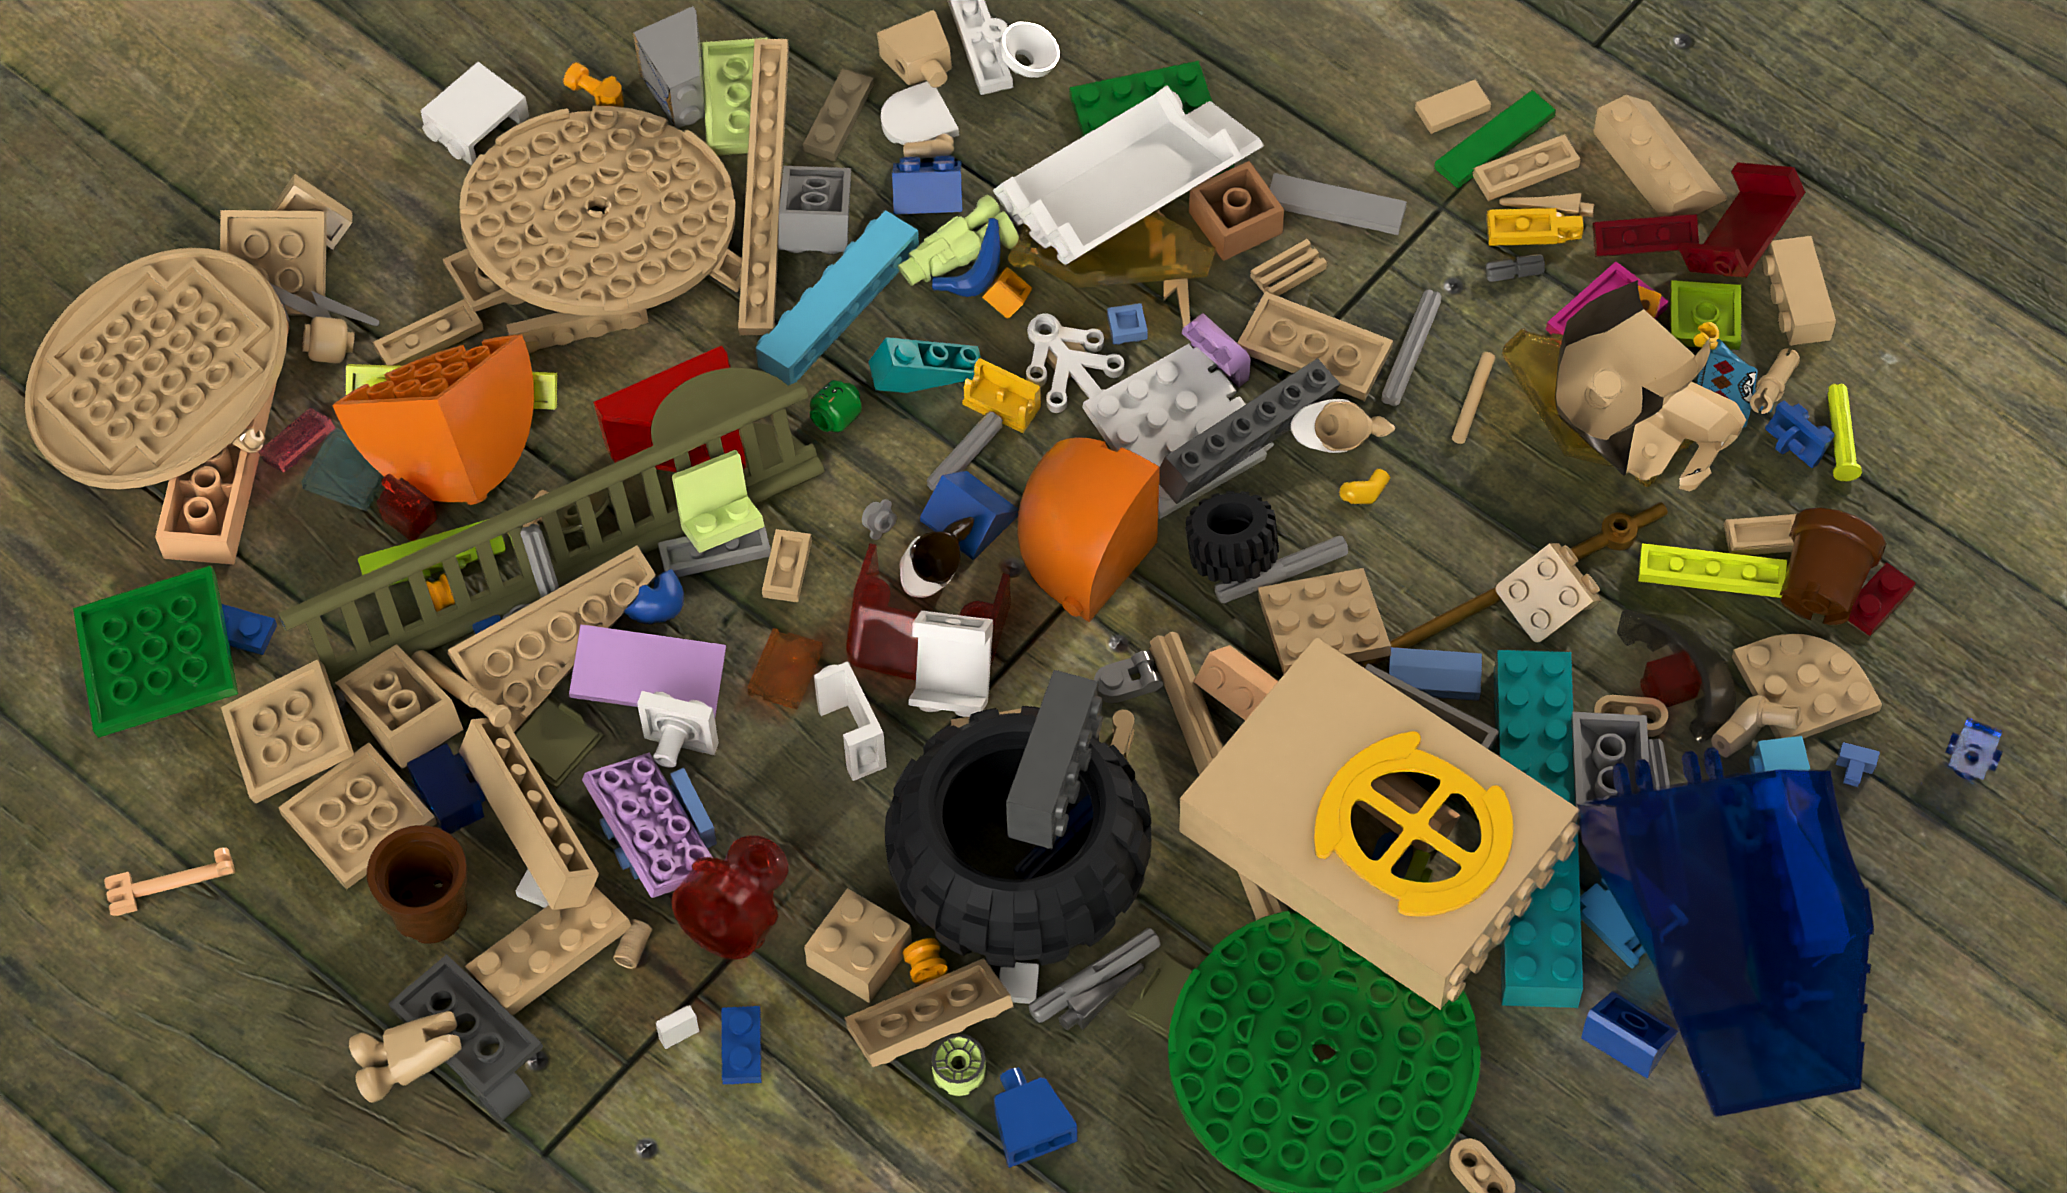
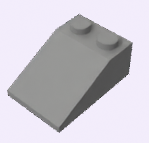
[778,166,851,254]

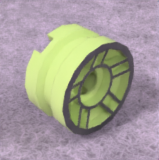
[931,1034,986,1096]

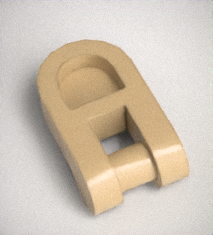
[1111,710,1134,760]

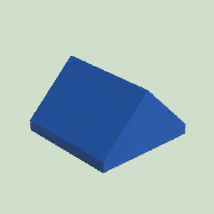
[920,471,1019,560]
[1581,991,1679,1079]

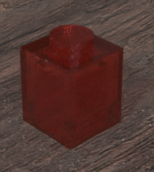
[1640,650,1702,708]

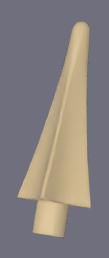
[1499,193,1594,217]

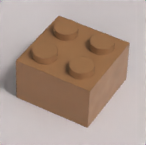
[1189,161,1284,261]

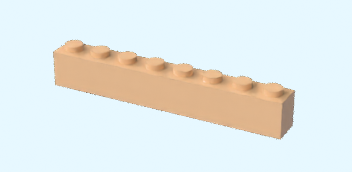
[1193,645,1461,853]

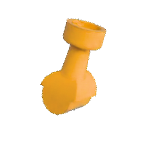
[563,62,624,107]

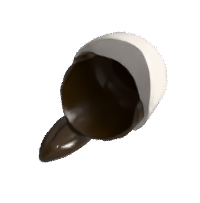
[899,517,974,598]

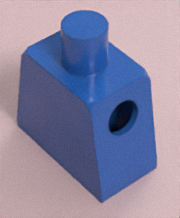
[994,1068,1077,1168]

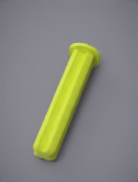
[1827,383,1862,481]

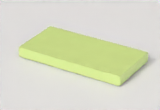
[701,38,768,156]

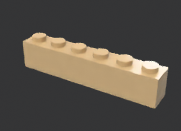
[459,718,599,910]

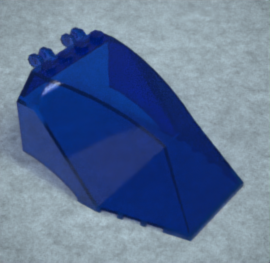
[1577,747,1874,1117]

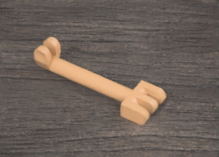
[104,848,235,916]

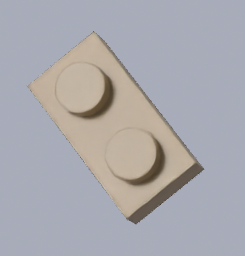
[762,529,812,602]

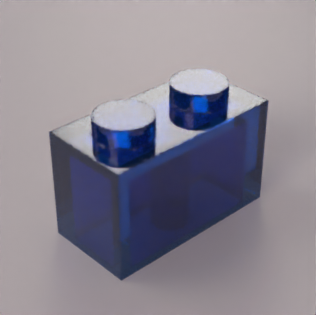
[407,743,486,834]

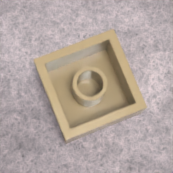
[804,888,912,1003]

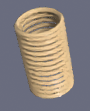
[613,919,652,968]

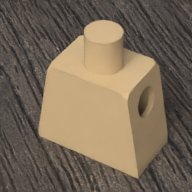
[877,10,952,88]

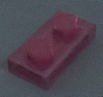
[258,408,336,473]

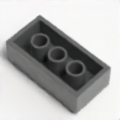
[1006,670,1103,849]

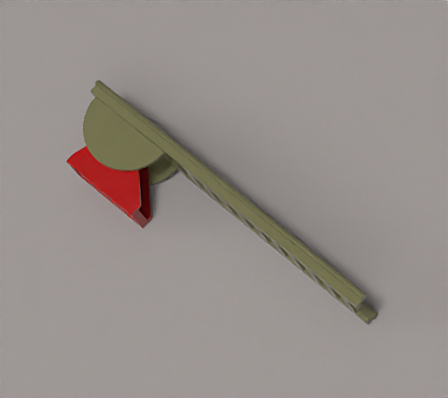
[278,345,825,693]

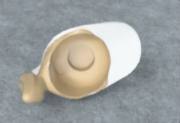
[1291,399,1395,453]

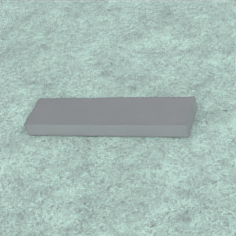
[1269,173,1407,235]

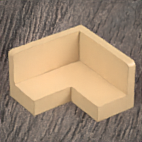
[269,174,352,250]

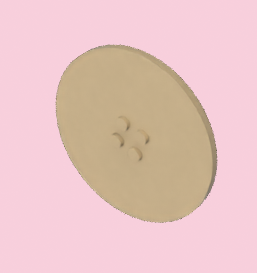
[25,248,287,489]

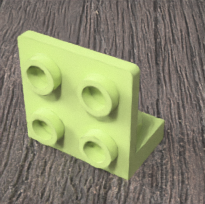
[672,450,764,553]

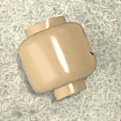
[302,317,354,363]

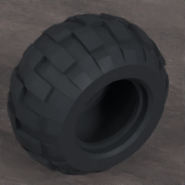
[885,706,1152,968]

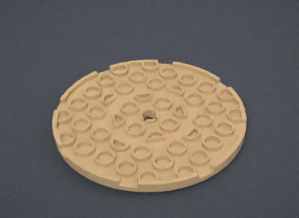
[459,106,735,316]

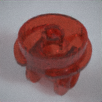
[672,835,789,959]

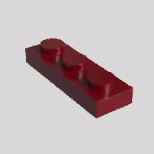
[1592,214,1699,257]

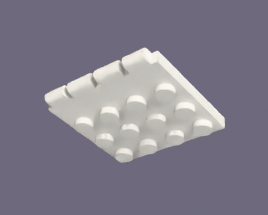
[1082,344,1274,519]

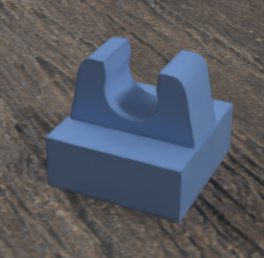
[1107,303,1148,345]
[1836,742,1880,787]

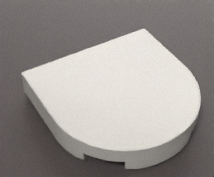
[881,81,959,145]

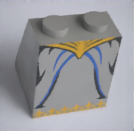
[633,6,705,129]

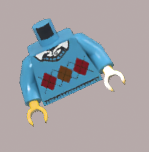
[1693,322,1773,428]

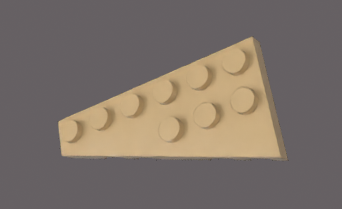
[448,545,656,733]

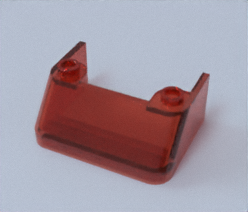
[846,543,1011,681]

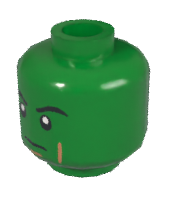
[810,380,862,433]

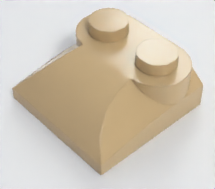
[443,248,525,312]

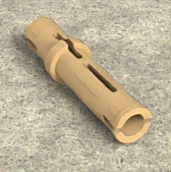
[1750,348,1800,414]

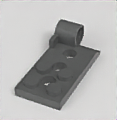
[388,954,543,1122]

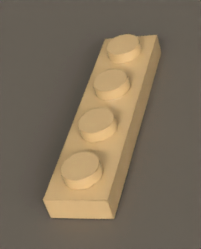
[506,309,649,353]

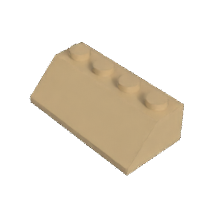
[1593,95,1727,217]

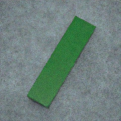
[1434,90,1556,189]

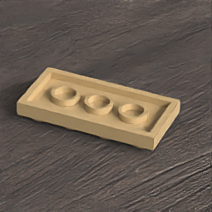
[1237,291,1393,401]
[465,885,631,1016]
[844,958,1014,1068]

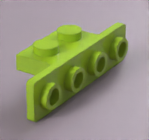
[358,519,506,586]

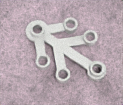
[1026,313,1124,413]

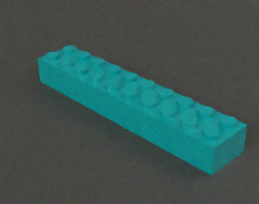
[1493,650,1583,1008]

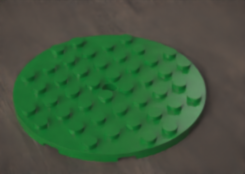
[1168,911,1481,1193]

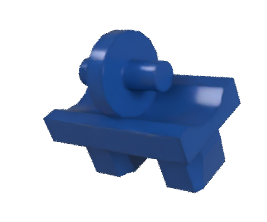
[1765,401,1834,468]

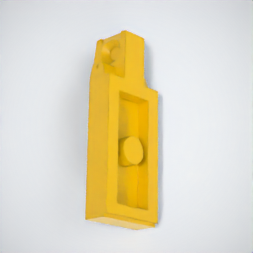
[1487,208,1584,246]

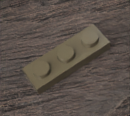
[803,68,874,162]

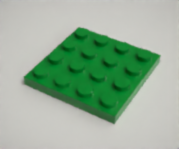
[1069,61,1234,178]
[73,565,238,738]

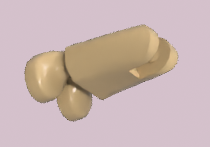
[349,1011,461,1103]

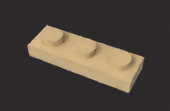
[1473,134,1580,201]
[373,299,484,366]

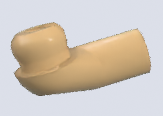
[903,134,954,159]
[231,428,265,453]

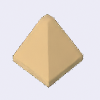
[708,249,742,292]

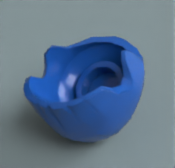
[624,569,684,625]

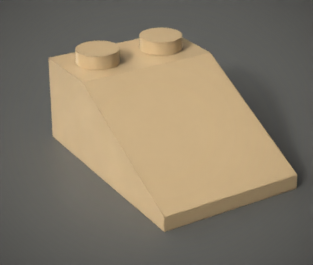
[335,644,463,769]

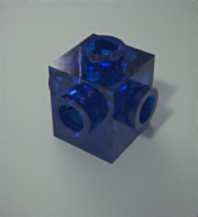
[1945,717,2003,780]

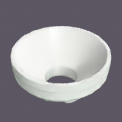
[999,22,1060,78]

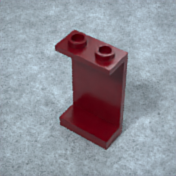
[1677,162,1806,278]

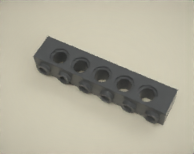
[1159,358,1340,504]

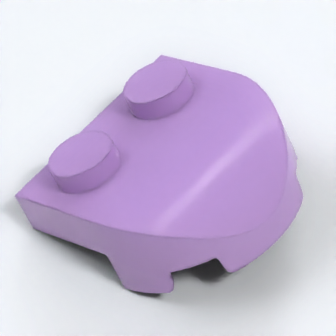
[1182,313,1250,387]

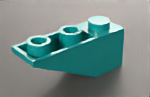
[868,337,981,393]

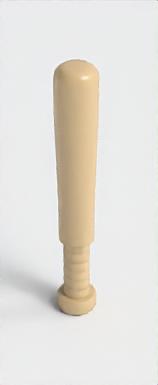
[411,650,511,728]

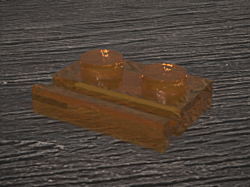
[747,628,823,710]

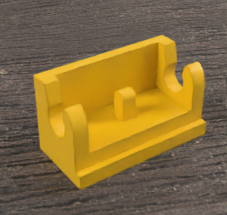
[962,358,1041,433]

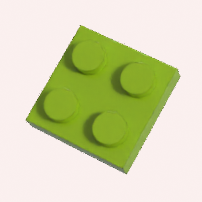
[1669,280,1741,350]

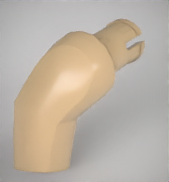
[1711,695,1801,758]

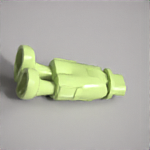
[898,195,1020,286]

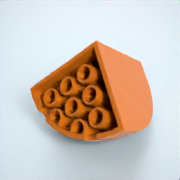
[333,334,534,505]
[1017,437,1160,622]

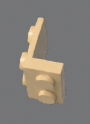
[1496,543,1602,642]

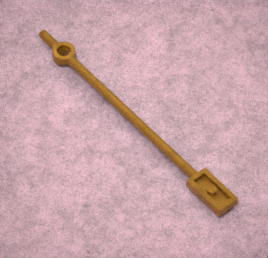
[1356,502,1668,668]

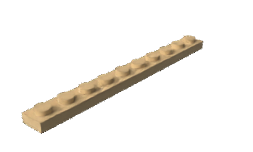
[738,39,789,335]

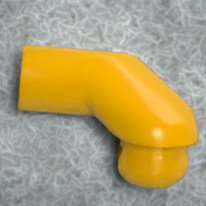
[1339,469,1390,504]

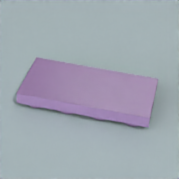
[569,624,726,718]
[582,752,719,898]

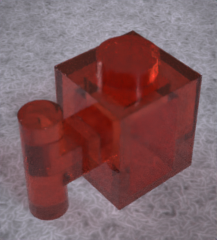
[377,474,437,541]

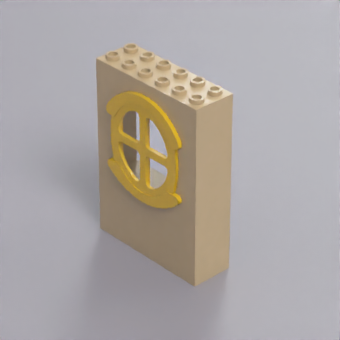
[1180,637,1580,1010]

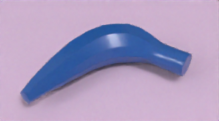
[932,218,1000,297]

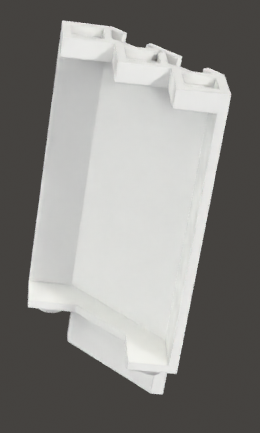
[993,85,1264,265]

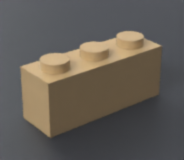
[1762,236,1836,345]

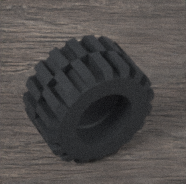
[1185,491,1279,584]

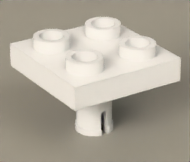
[637,691,719,768]

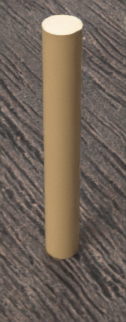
[1452,352,1495,444]

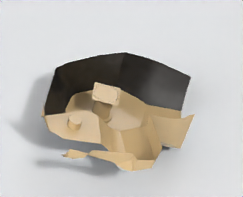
[1555,280,1746,491]

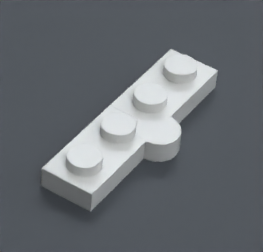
[948,0,1013,95]

